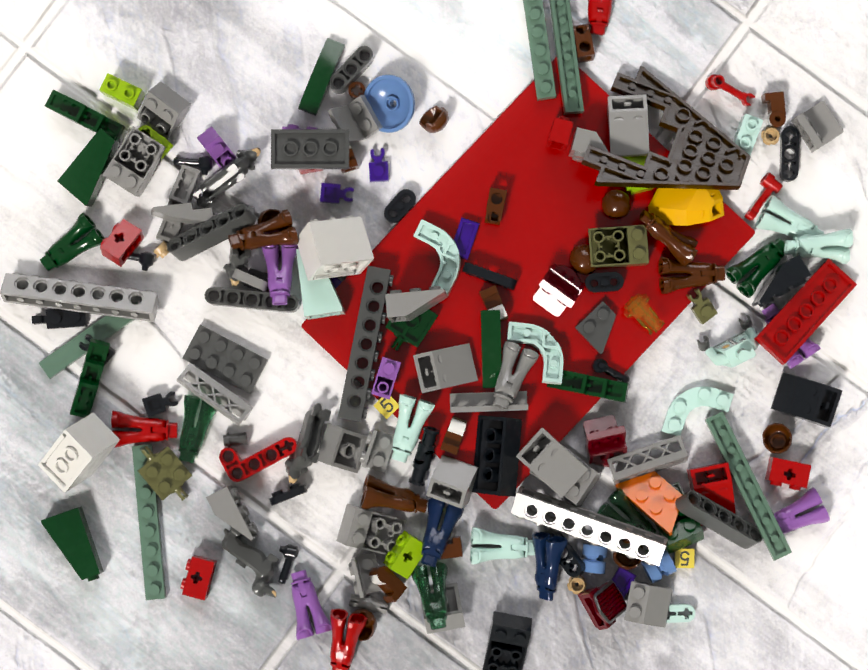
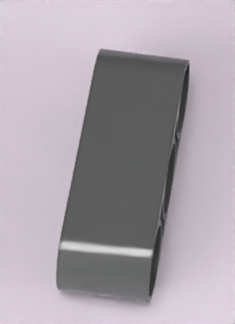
[330,46,374,94]

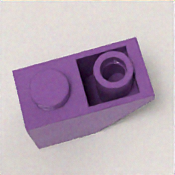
[197,126,236,169]
[371,357,401,400]

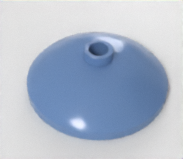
[364,75,415,133]

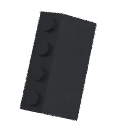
[472,415,522,497]

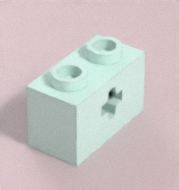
[733,113,763,156]

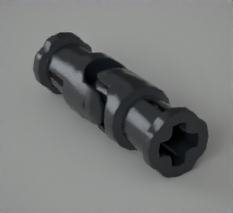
[408,426,440,486]

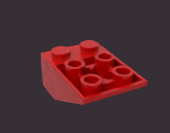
[686,462,736,526]

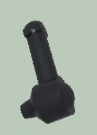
[173,156,213,175]
[128,252,155,271]
[592,358,630,383]
[278,544,299,584]

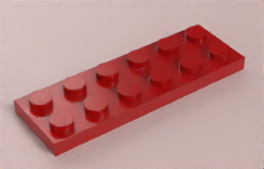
[754,259,857,365]

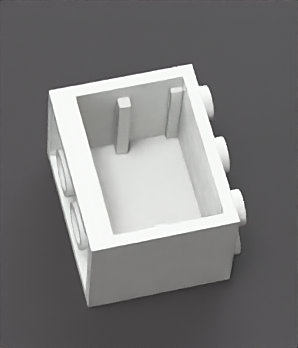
[297,215,374,281]
[38,413,120,493]

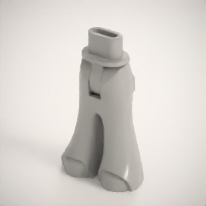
[493,341,539,410]

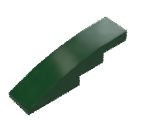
[298,38,345,116]
[45,89,125,140]
[480,310,502,388]
[70,338,110,418]
[547,370,629,403]

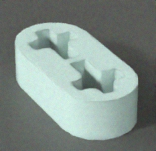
[666,604,695,623]

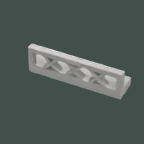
[176,363,253,426]
[450,391,528,413]
[607,435,688,485]

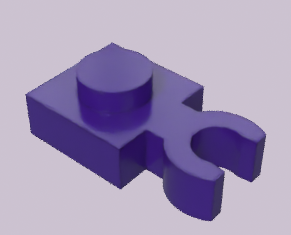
[369,148,389,183]
[320,183,354,204]

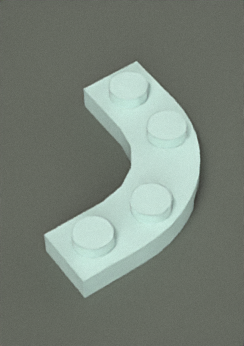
[413,219,461,296]
[507,322,563,385]
[661,386,734,436]

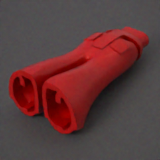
[588,0,613,35]
[111,411,178,448]
[330,609,368,670]

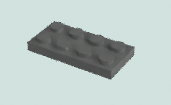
[271,129,349,169]
[182,325,268,394]

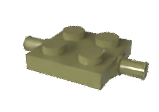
[137,445,192,501]

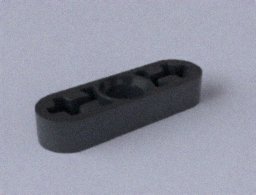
[779,126,799,182]
[462,262,517,290]
[544,528,585,577]

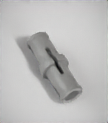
[349,594,389,614]

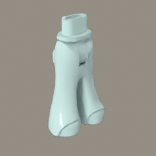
[755,194,824,239]
[784,229,853,264]
[391,394,435,463]
[470,527,535,565]

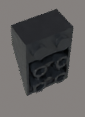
[752,255,811,307]
[770,372,843,427]
[482,611,532,670]

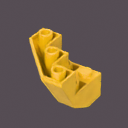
[648,188,724,226]

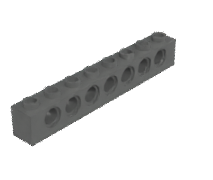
[338,266,394,422]

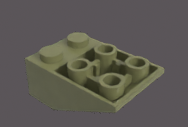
[588,225,649,267]

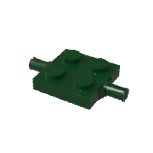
[385,309,438,351]

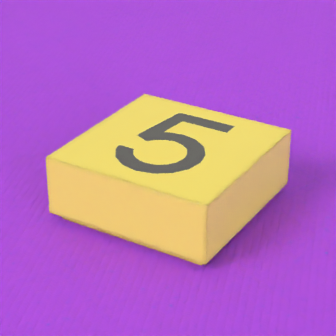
[373,397,399,419]
[674,548,695,568]

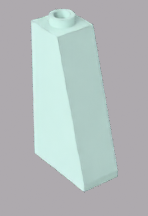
[296,249,345,320]

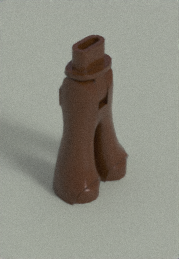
[228,209,298,250]
[640,210,698,266]
[658,257,725,294]
[360,474,428,513]

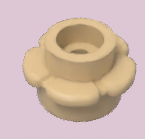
[761,127,780,145]
[153,241,169,258]
[567,576,586,594]

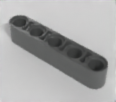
[167,204,256,261]
[204,287,300,313]
[676,490,762,549]

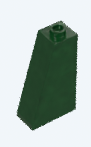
[57,128,120,207]
[41,506,104,582]

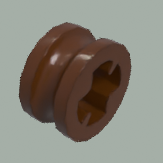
[348,81,365,99]

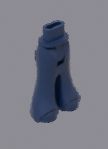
[421,498,464,567]
[532,532,568,601]

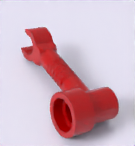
[705,74,755,106]
[744,172,783,221]

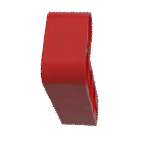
[219,437,297,482]

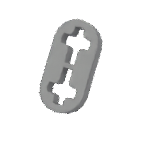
[232,268,268,292]

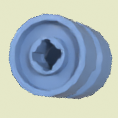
[582,543,608,574]
[641,549,677,584]

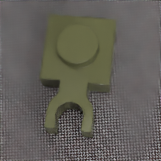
[686,288,718,324]

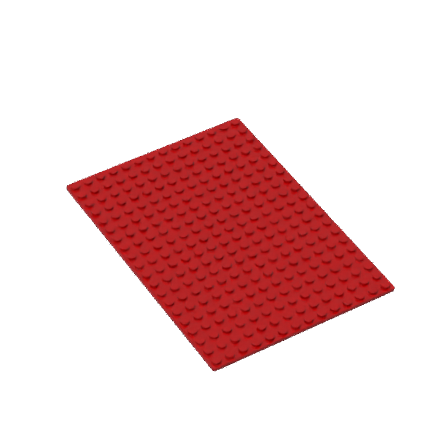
[302,57,755,509]

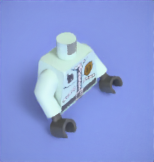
[697,315,759,368]

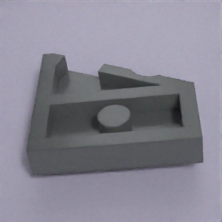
[575,301,616,354]

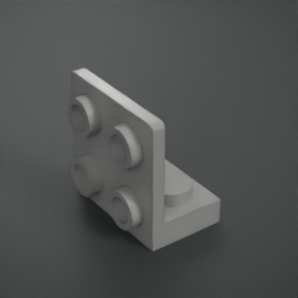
[328,95,383,143]
[791,101,844,152]
[359,429,394,473]
[348,552,382,598]

